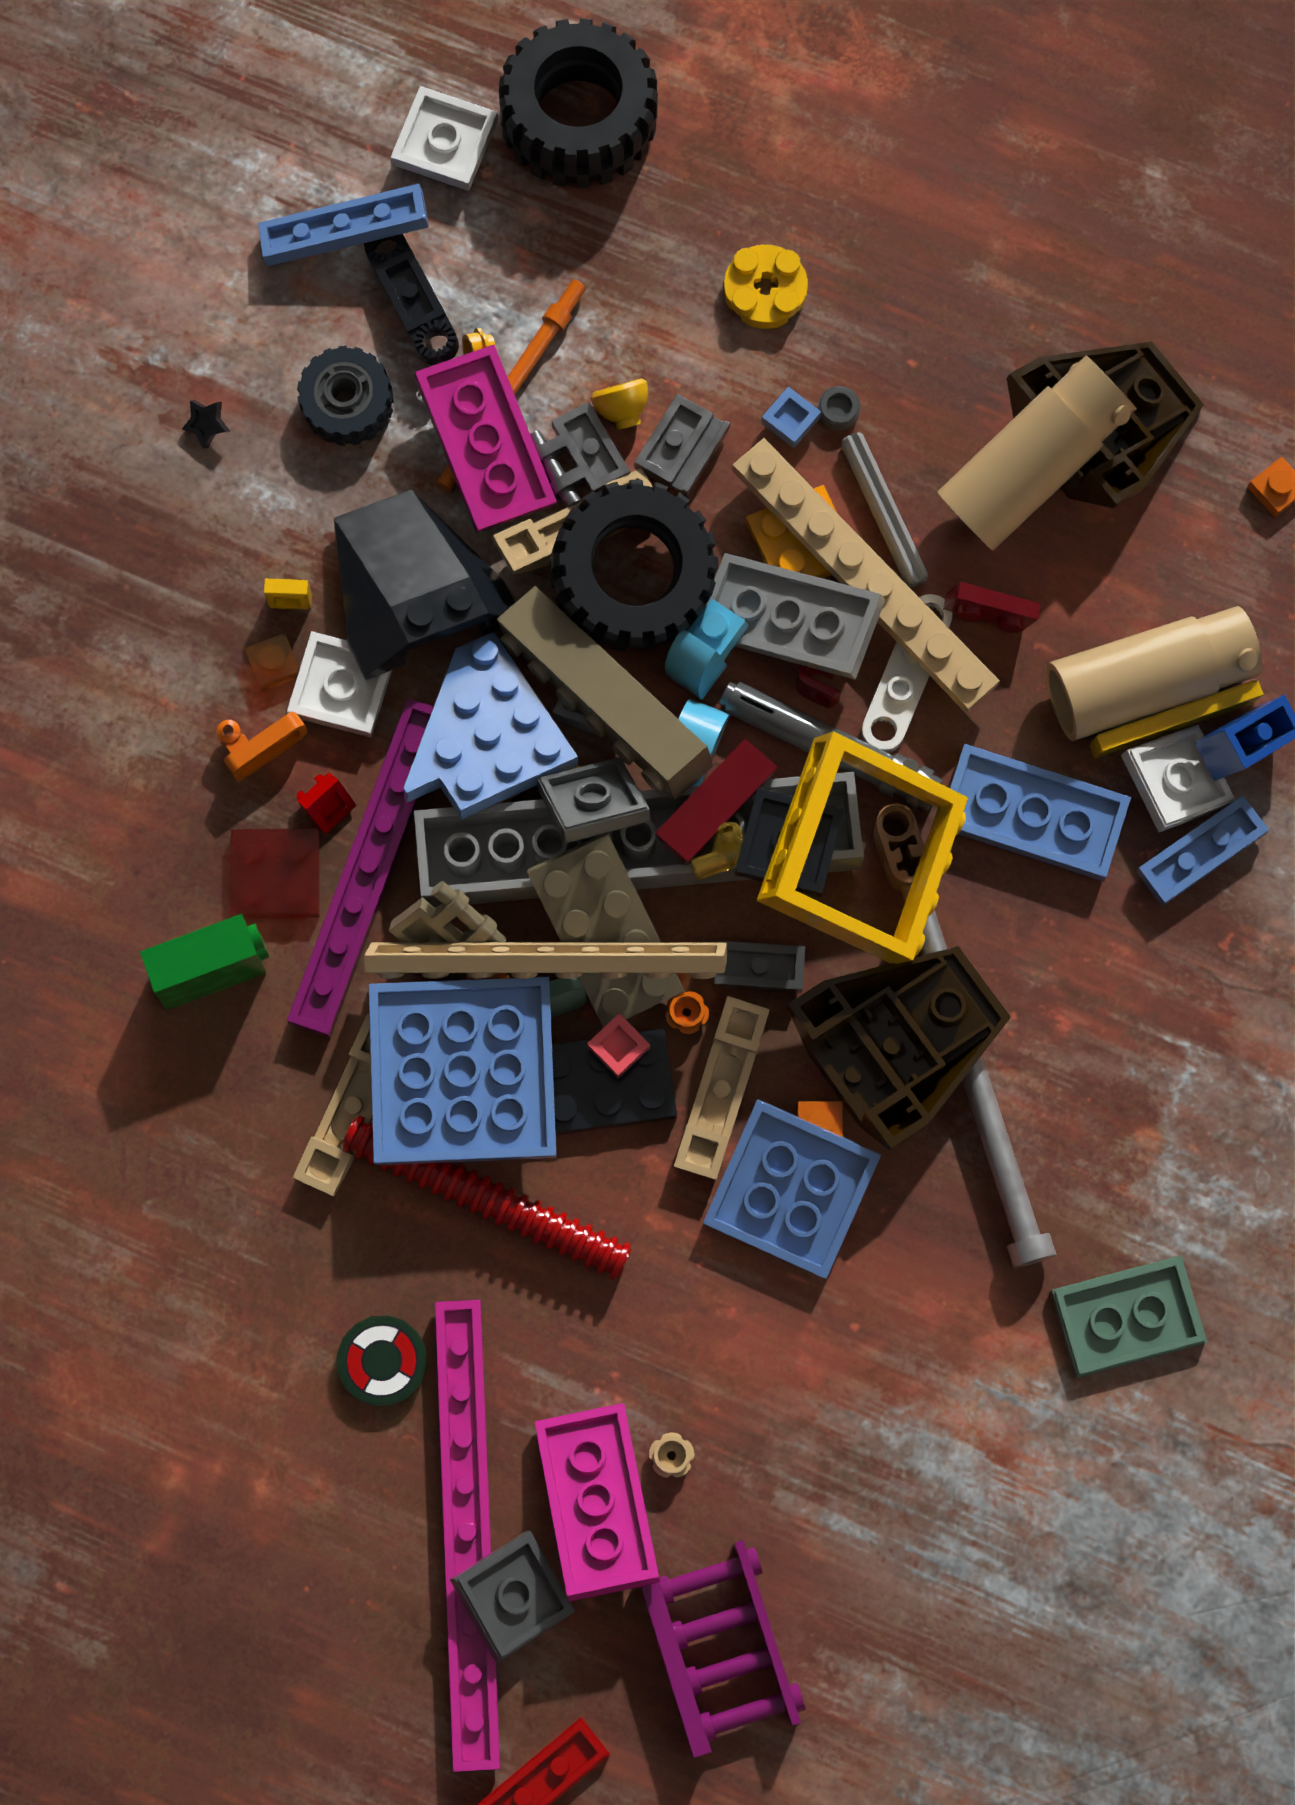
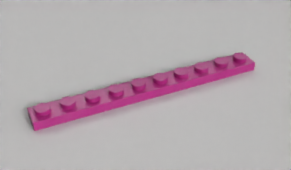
[435,1300,501,1772]

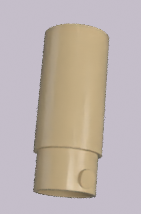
[937,355,1137,551]
[1046,606,1263,741]

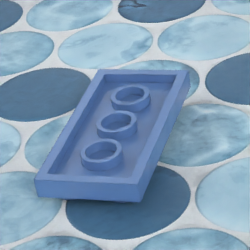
[950,744,1131,882]

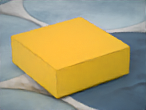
[264,578,312,610]

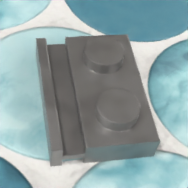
[634,394,730,498]

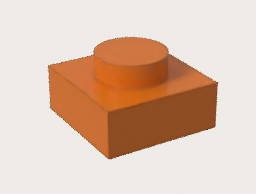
[1247,456,1295,518]
[797,1101,843,1137]

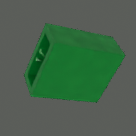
[139,914,270,1010]

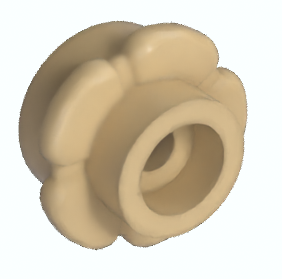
[649,1432,694,1478]

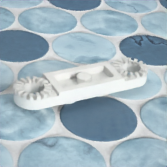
[861,594,952,753]

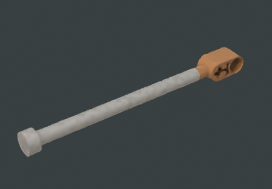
[873,803,1057,1268]

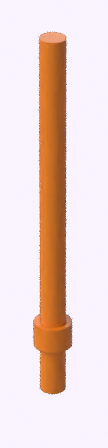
[436,279,586,492]

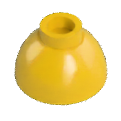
[590,378,648,430]

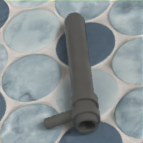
[719,682,943,811]

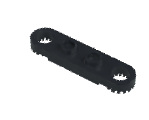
[364,234,459,365]

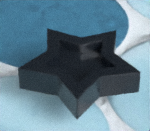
[182,400,230,449]

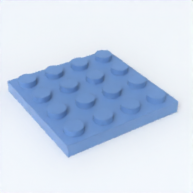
[369,977,556,1165]

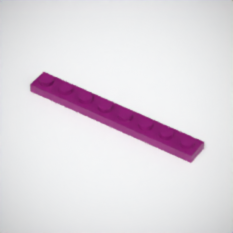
[287,698,434,1038]

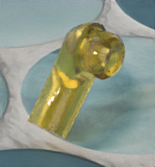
[690,822,745,881]

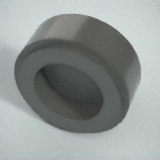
[818,386,861,431]

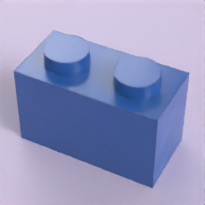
[1194,694,1295,781]

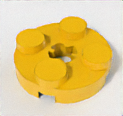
[724,245,808,329]

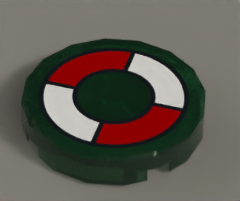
[337,1315,428,1407]

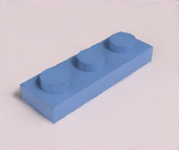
[1136,796,1269,907]

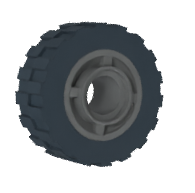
[297,346,394,446]

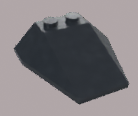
[334,489,515,680]

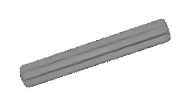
[841,432,928,588]

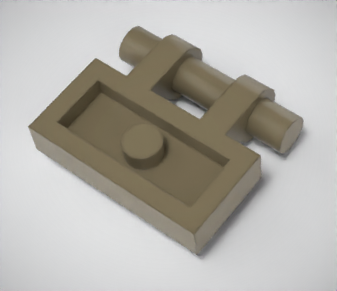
[389,881,506,981]

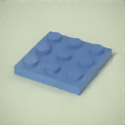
[703,1099,881,1279]

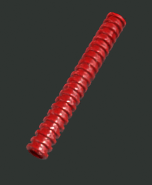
[342,1115,632,1280]

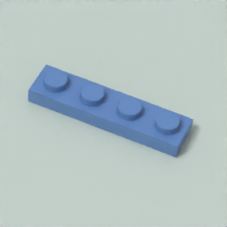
[258,184,429,267]

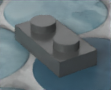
[714,940,805,993]

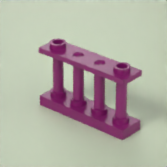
[641,1540,806,1758]

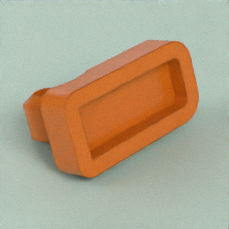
[216,712,307,782]

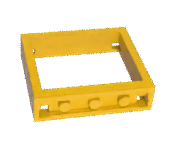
[756,731,968,964]

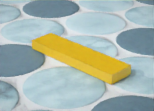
[1089,680,1264,759]

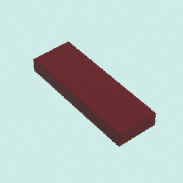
[655,738,778,865]

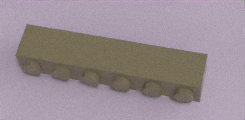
[497,586,713,800]

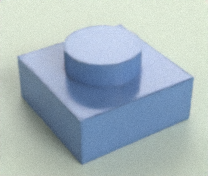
[761,387,821,448]

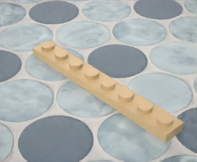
[732,438,1000,714]
[364,942,727,979]

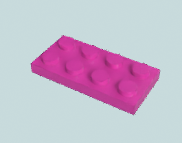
[414,345,557,534]
[534,1403,660,1602]

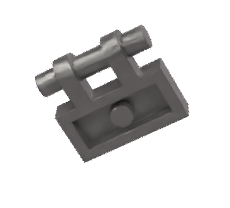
[530,402,630,508]

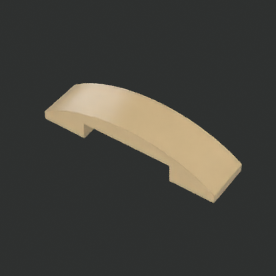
[492,468,653,575]
[674,996,770,1180]
[292,1014,373,1196]

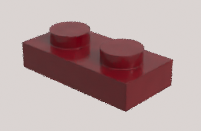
[943,582,1041,633]

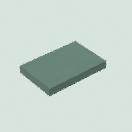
[1050,1255,1208,1379]

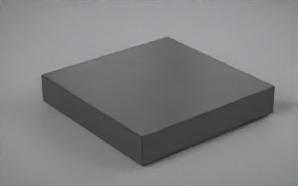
[537,757,650,843]
[450,1531,575,1661]

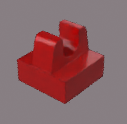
[296,772,357,834]

